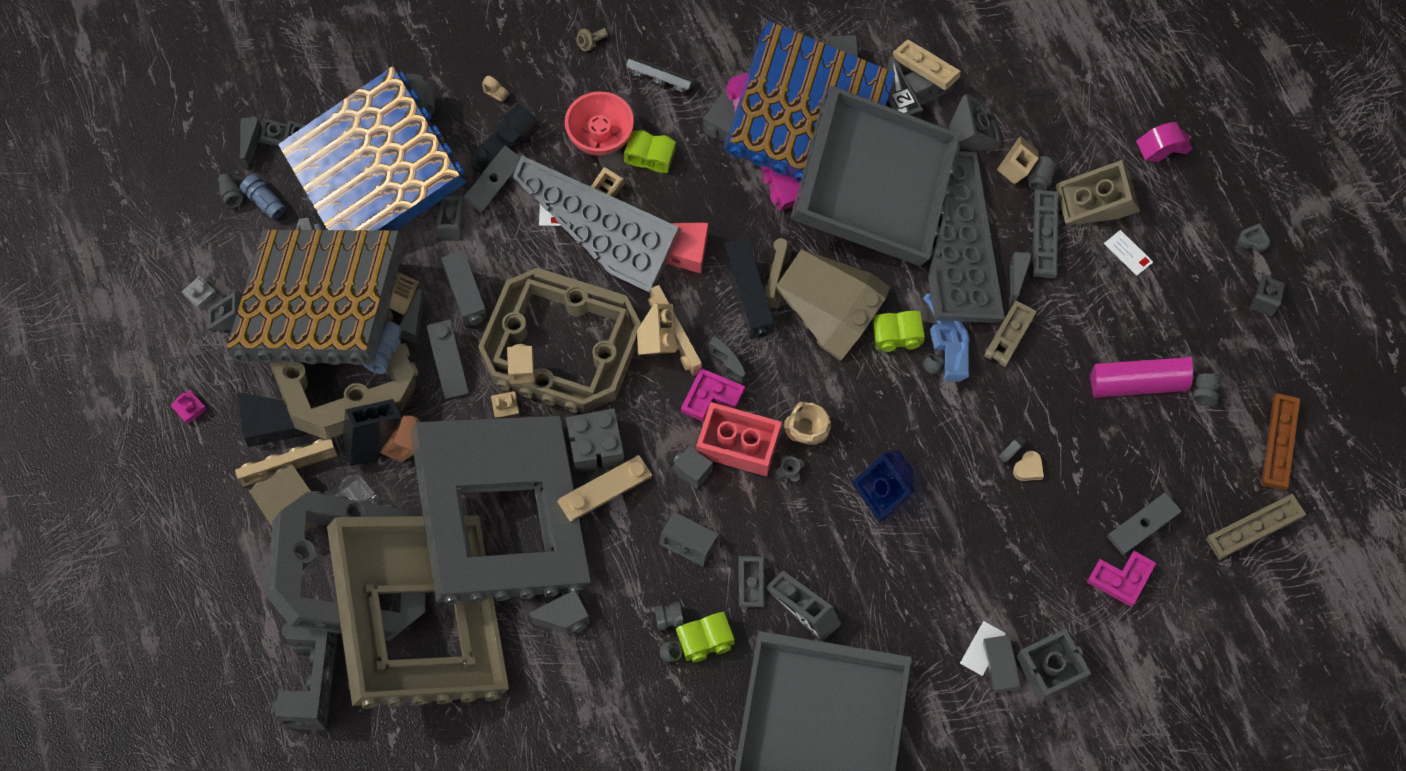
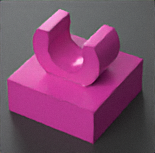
[171,390,207,425]

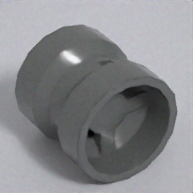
[1193,373,1221,406]
[654,602,683,631]

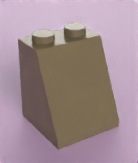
[249,465,317,532]

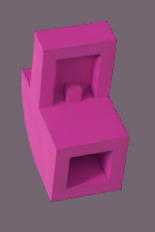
[1136,122,1192,162]

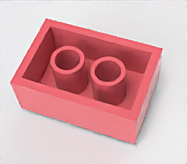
[696,402,782,477]

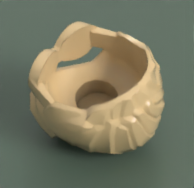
[784,401,831,445]

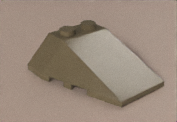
[775,249,890,361]

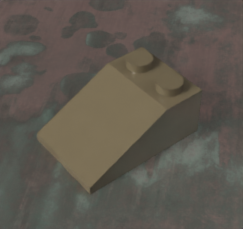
[1056,160,1140,225]

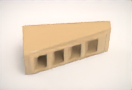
[591,167,625,197]
[388,272,419,315]

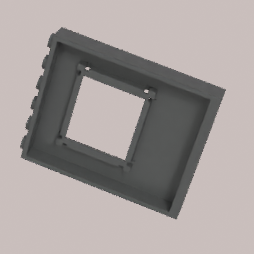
[411,416,591,605]

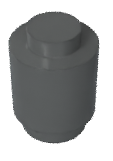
[1028,156,1056,191]

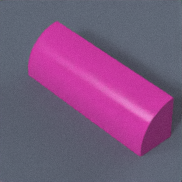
[1090,357,1193,398]

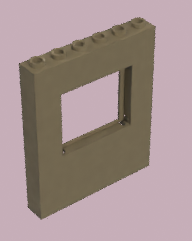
[327,516,509,709]

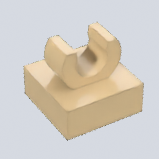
[491,391,520,419]

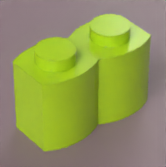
[624,130,676,173]
[872,311,925,352]
[676,612,735,663]

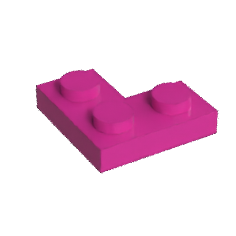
[681,368,745,422]
[1087,551,1156,607]

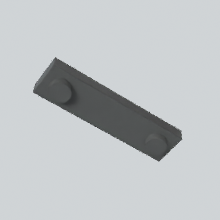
[1032,190,1059,278]

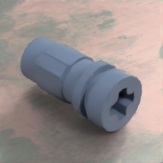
[240,173,286,220]
[363,322,402,374]

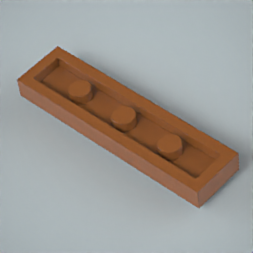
[1261,393,1300,491]

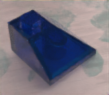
[851,450,914,522]

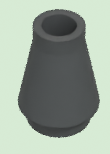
[218,173,244,208]

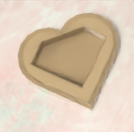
[482,76,509,102]
[1013,451,1044,481]

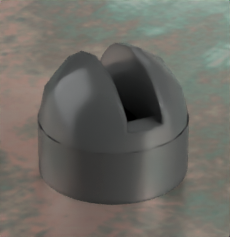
[924,354,945,374]
[659,641,682,662]

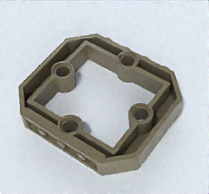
[478,268,641,414]
[269,308,418,440]

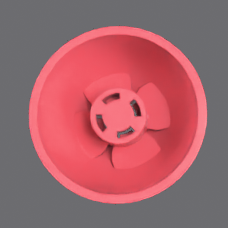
[565,91,634,156]

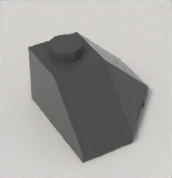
[949,94,1003,152]

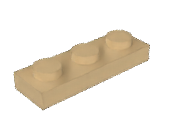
[893,40,960,90]

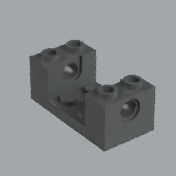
[272,622,338,730]

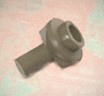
[577,28,608,51]

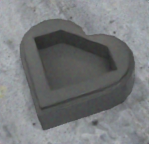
[1238,223,1270,253]
[998,435,1026,463]

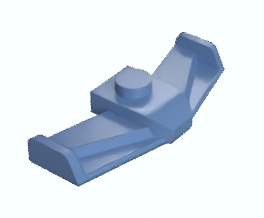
[923,293,970,382]

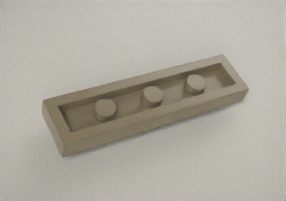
[1206,494,1306,560]

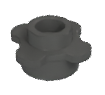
[776,455,804,482]

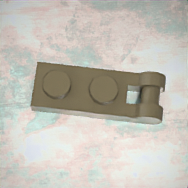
[763,238,792,308]
[984,300,1037,368]

